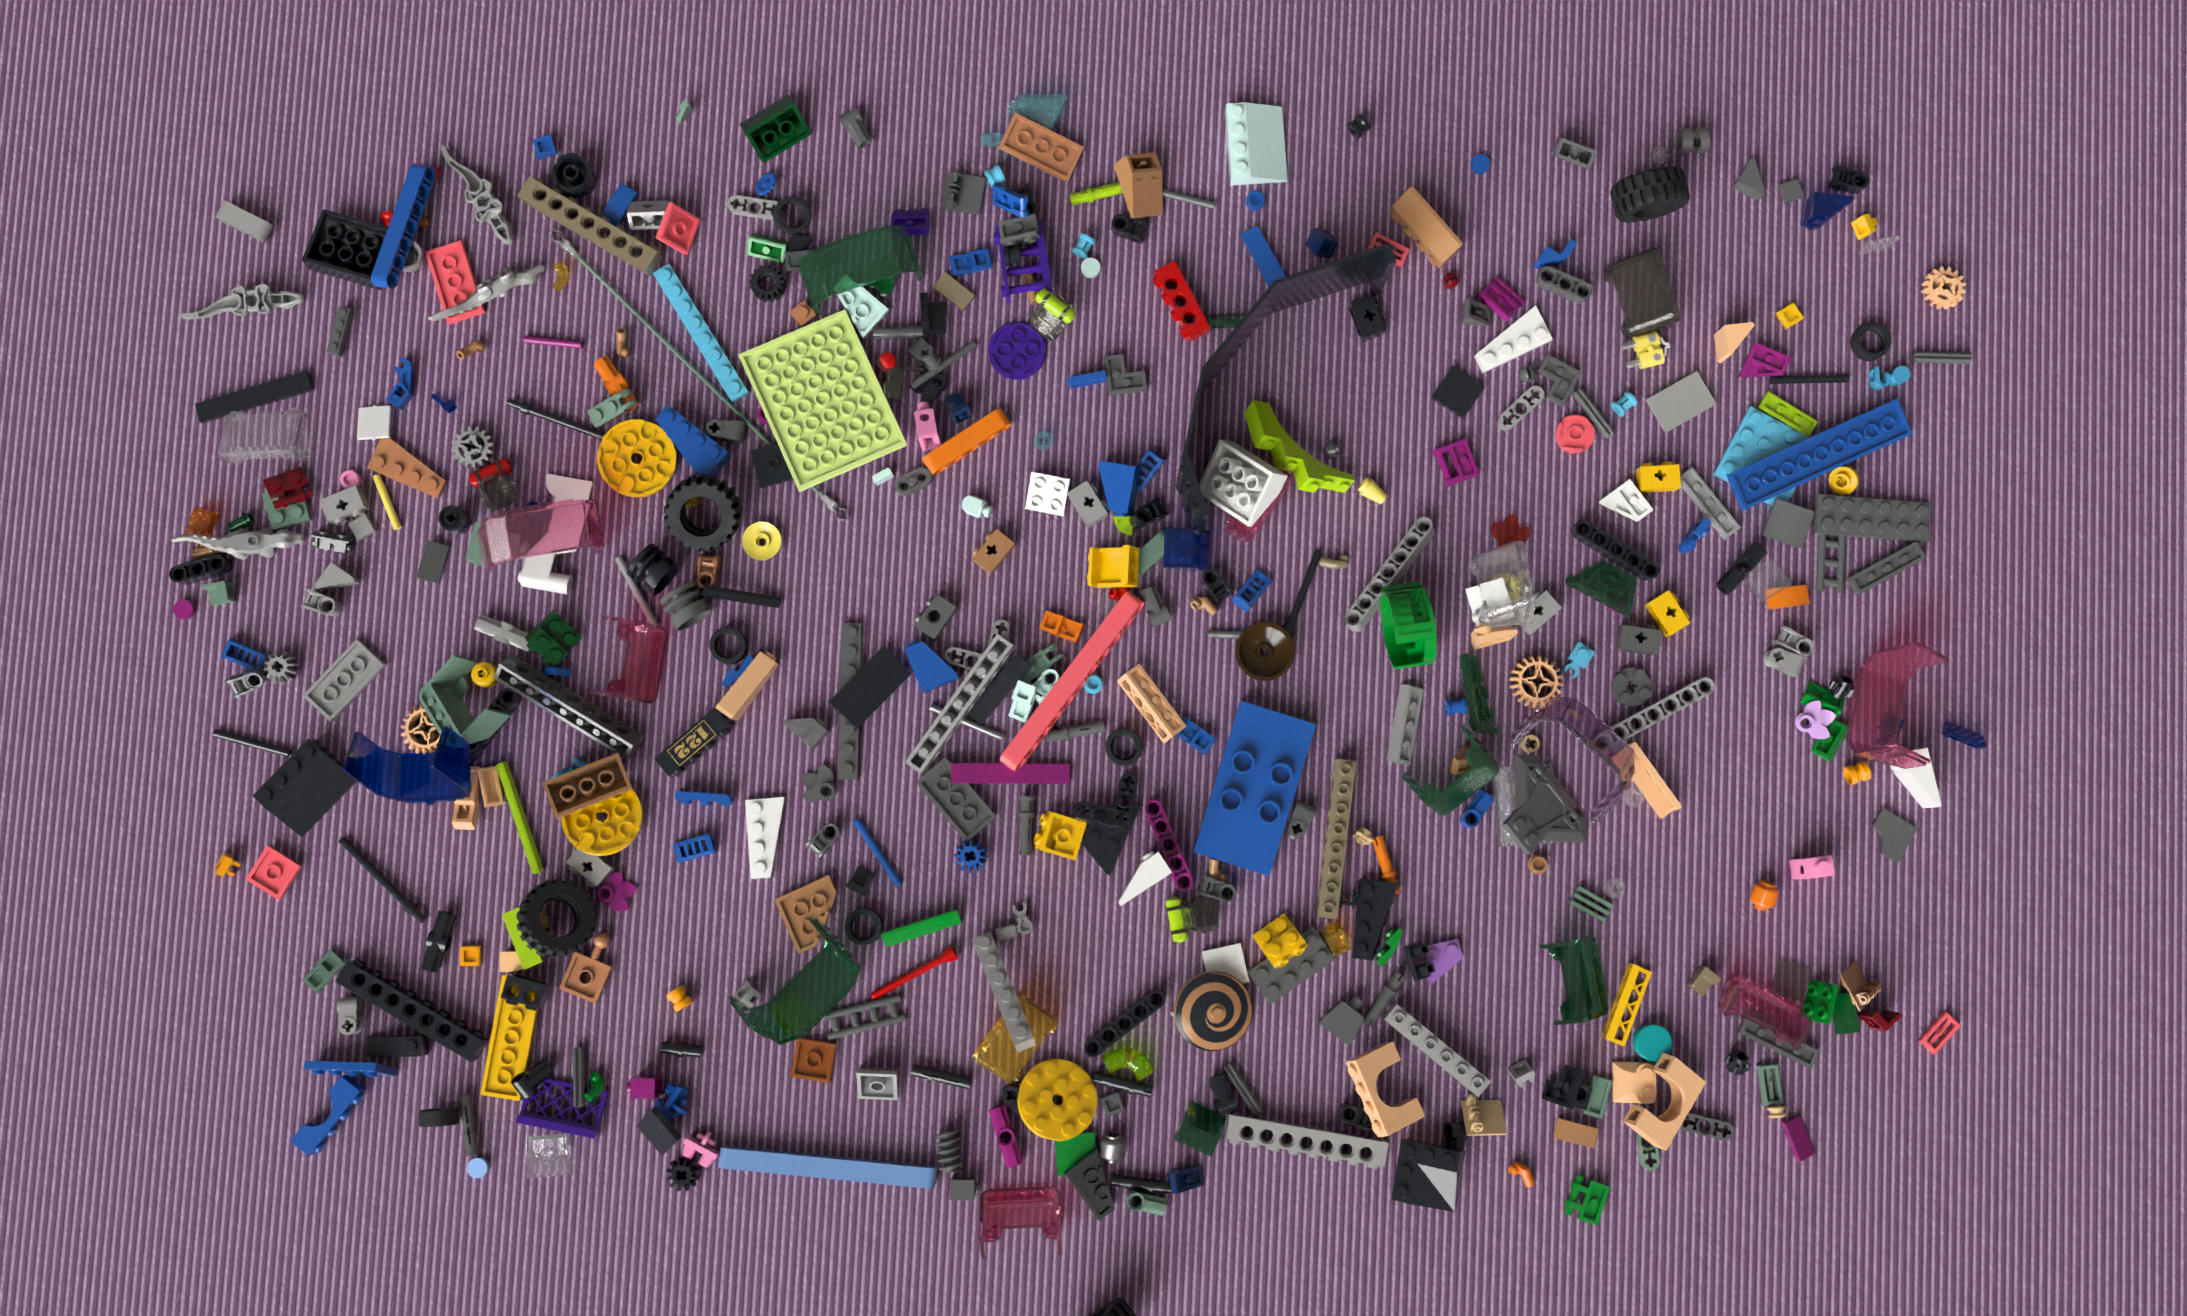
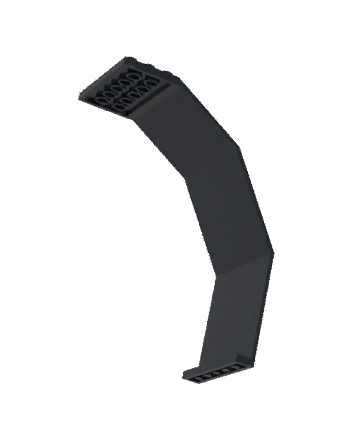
[1175,243,1396,535]

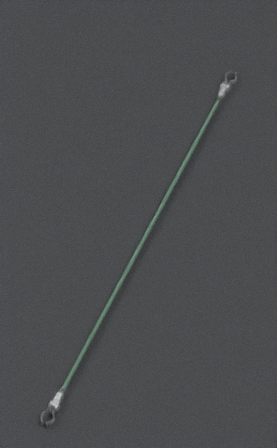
[549,228,849,522]

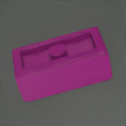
[1781,1115,1815,1162]

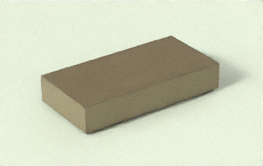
[933,272,975,311]

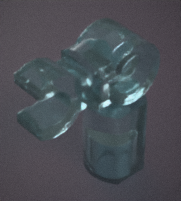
[981,131,1017,163]

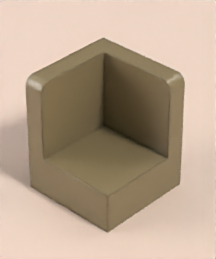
[1686,966,1721,996]

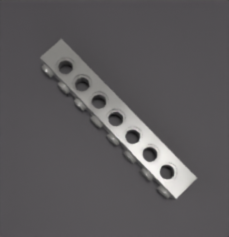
[905,634,1016,774]
[1225,1113,1389,1169]

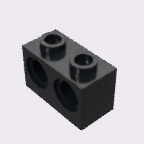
[500,974,551,1011]

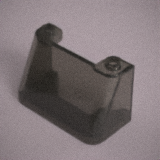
[1603,247,1680,341]

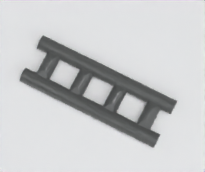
[1816,534,1846,593]
[822,994,906,1040]

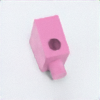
[914,402,941,452]
[1789,855,1835,879]

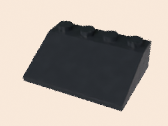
[302,209,388,291]
[252,738,358,837]

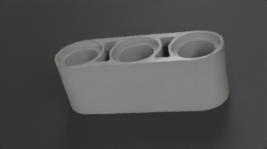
[215,200,274,243]

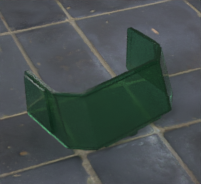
[799,226,923,315]
[729,918,861,1045]

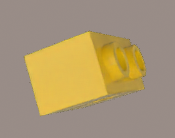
[1635,462,1681,493]
[1645,590,1690,637]

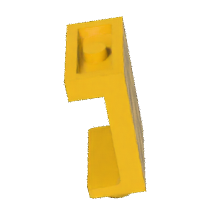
[1087,545,1140,588]

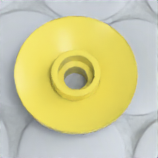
[742,522,781,561]

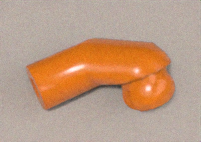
[1508,1162,1535,1187]

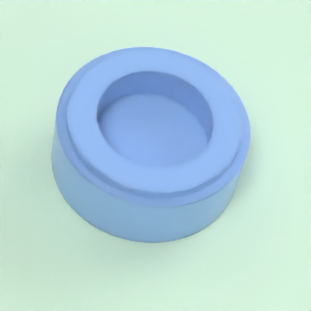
[467,1157,489,1178]

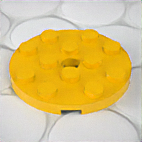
[597,419,677,498]
[561,789,643,856]
[1017,1059,1097,1141]

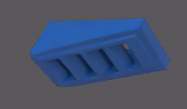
[1136,449,1166,492]
[1232,569,1273,612]
[221,638,267,669]
[673,833,717,863]

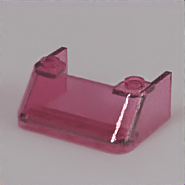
[590,616,668,704]
[1718,972,1813,1051]
[979,1186,1063,1259]

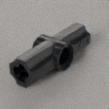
[1715,542,1768,596]
[421,910,457,973]

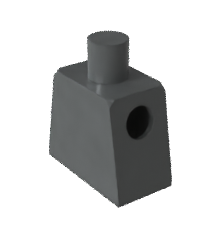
[1317,995,1365,1046]

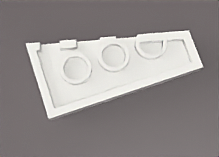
[1474,305,1553,374]

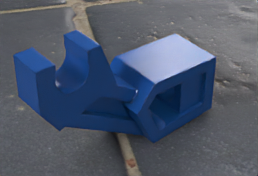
[386,357,414,410]

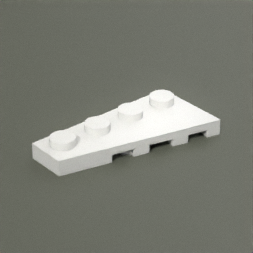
[745,797,785,879]

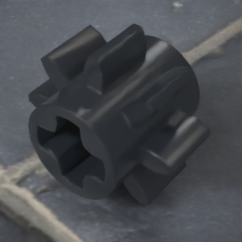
[1828,675,1855,699]
[1724,1050,1751,1075]

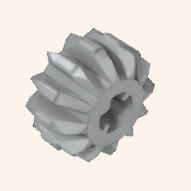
[263,651,299,684]

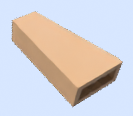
[715,651,779,722]

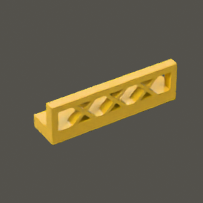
[1601,963,1652,1047]

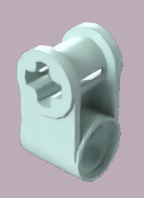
[1032,669,1060,705]

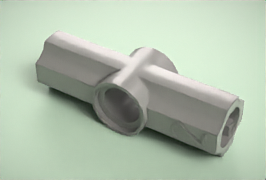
[475,614,531,652]

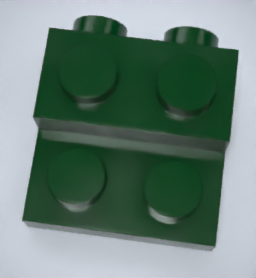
[525,610,582,667]

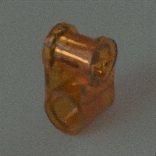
[184,506,218,546]

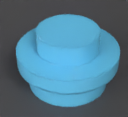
[1084,674,1103,694]

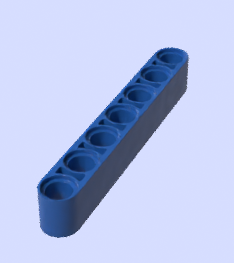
[371,164,436,289]

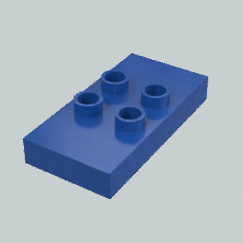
[1193,701,1316,876]

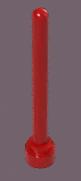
[871,945,959,999]

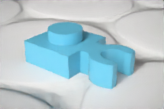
[1562,642,1595,678]

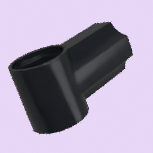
[511,1059,554,1099]
[1208,1073,1238,1117]
[1443,1122,1469,1151]

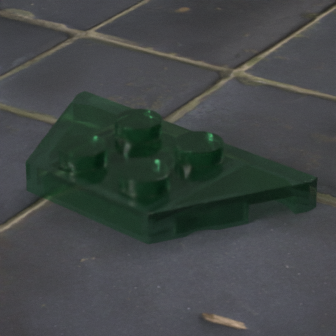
[1565,561,1637,619]

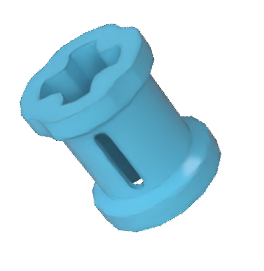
[1071,233,1095,259]
[1611,391,1637,417]

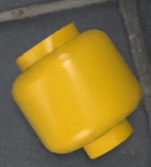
[471,662,498,688]

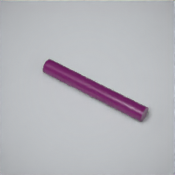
[523,335,583,349]

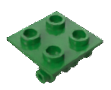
[1801,979,1839,1025]

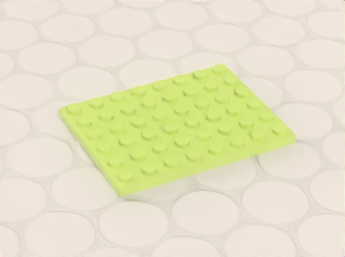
[738,309,907,492]

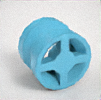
[984,164,1006,188]

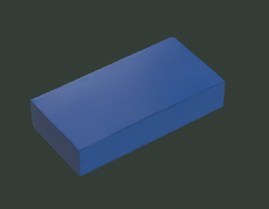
[1067,370,1107,389]

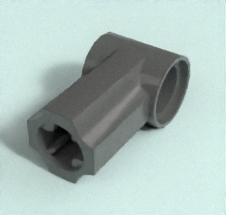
[839,108,872,149]
[1140,585,1171,627]

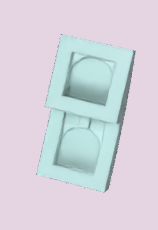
[1008,680,1037,723]

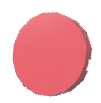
[1555,414,1595,454]

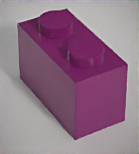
[627,1074,663,1099]

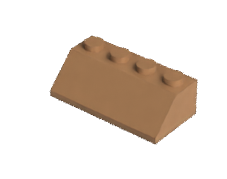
[1390,186,1463,269]
[542,753,632,819]

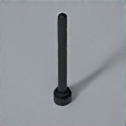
[1281,549,1322,639]

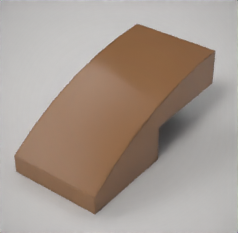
[1553,1118,1599,1149]

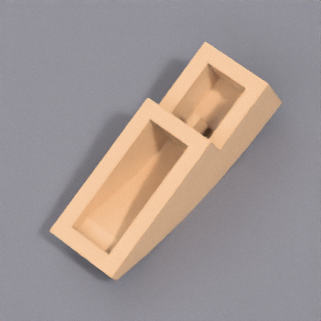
[452,766,481,830]

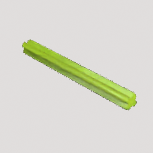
[496,761,544,874]

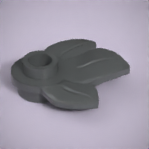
[802,764,837,802]

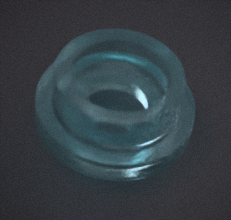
[1034,431,1053,451]

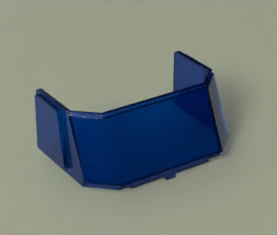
[343,726,471,805]

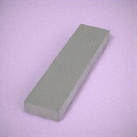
[1680,467,1741,540]

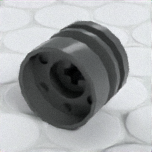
[660,581,713,631]

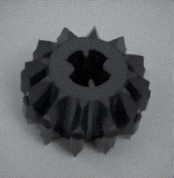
[666,1157,701,1191]

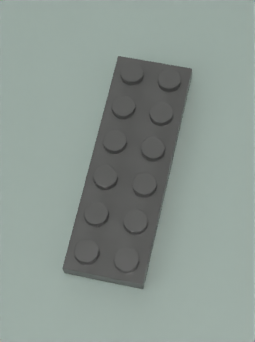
[1814,494,1931,543]

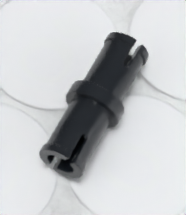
[660,1041,702,1058]

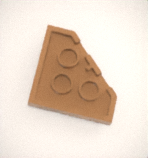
[775,875,837,954]

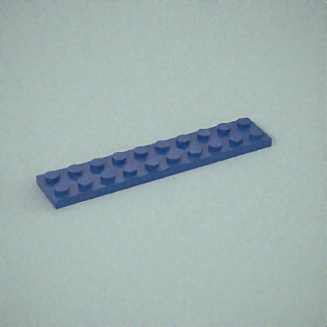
[1726,398,1913,511]

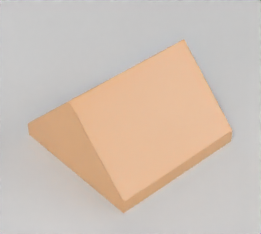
[1714,322,1755,364]

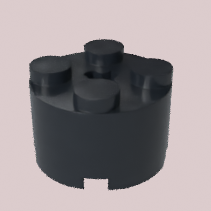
[552,153,596,198]

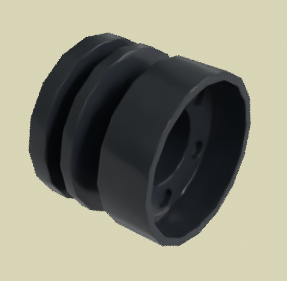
[627,543,680,596]

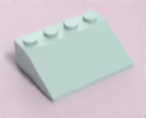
[1225,102,1288,186]

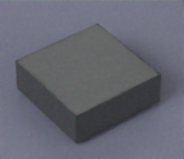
[1778,179,1805,204]
[1100,1091,1125,1117]

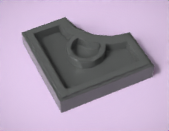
[1871,808,1917,863]

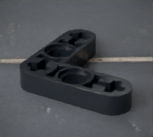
[1073,773,1138,829]

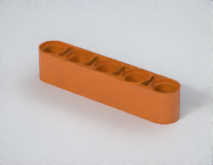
[922,408,1012,476]

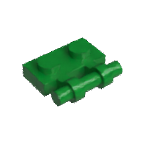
[1564,1174,1610,1226]

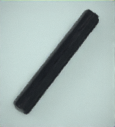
[702,585,781,608]

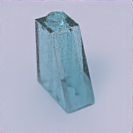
[1008,94,1067,132]

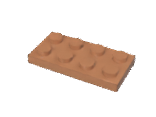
[998,112,1084,183]

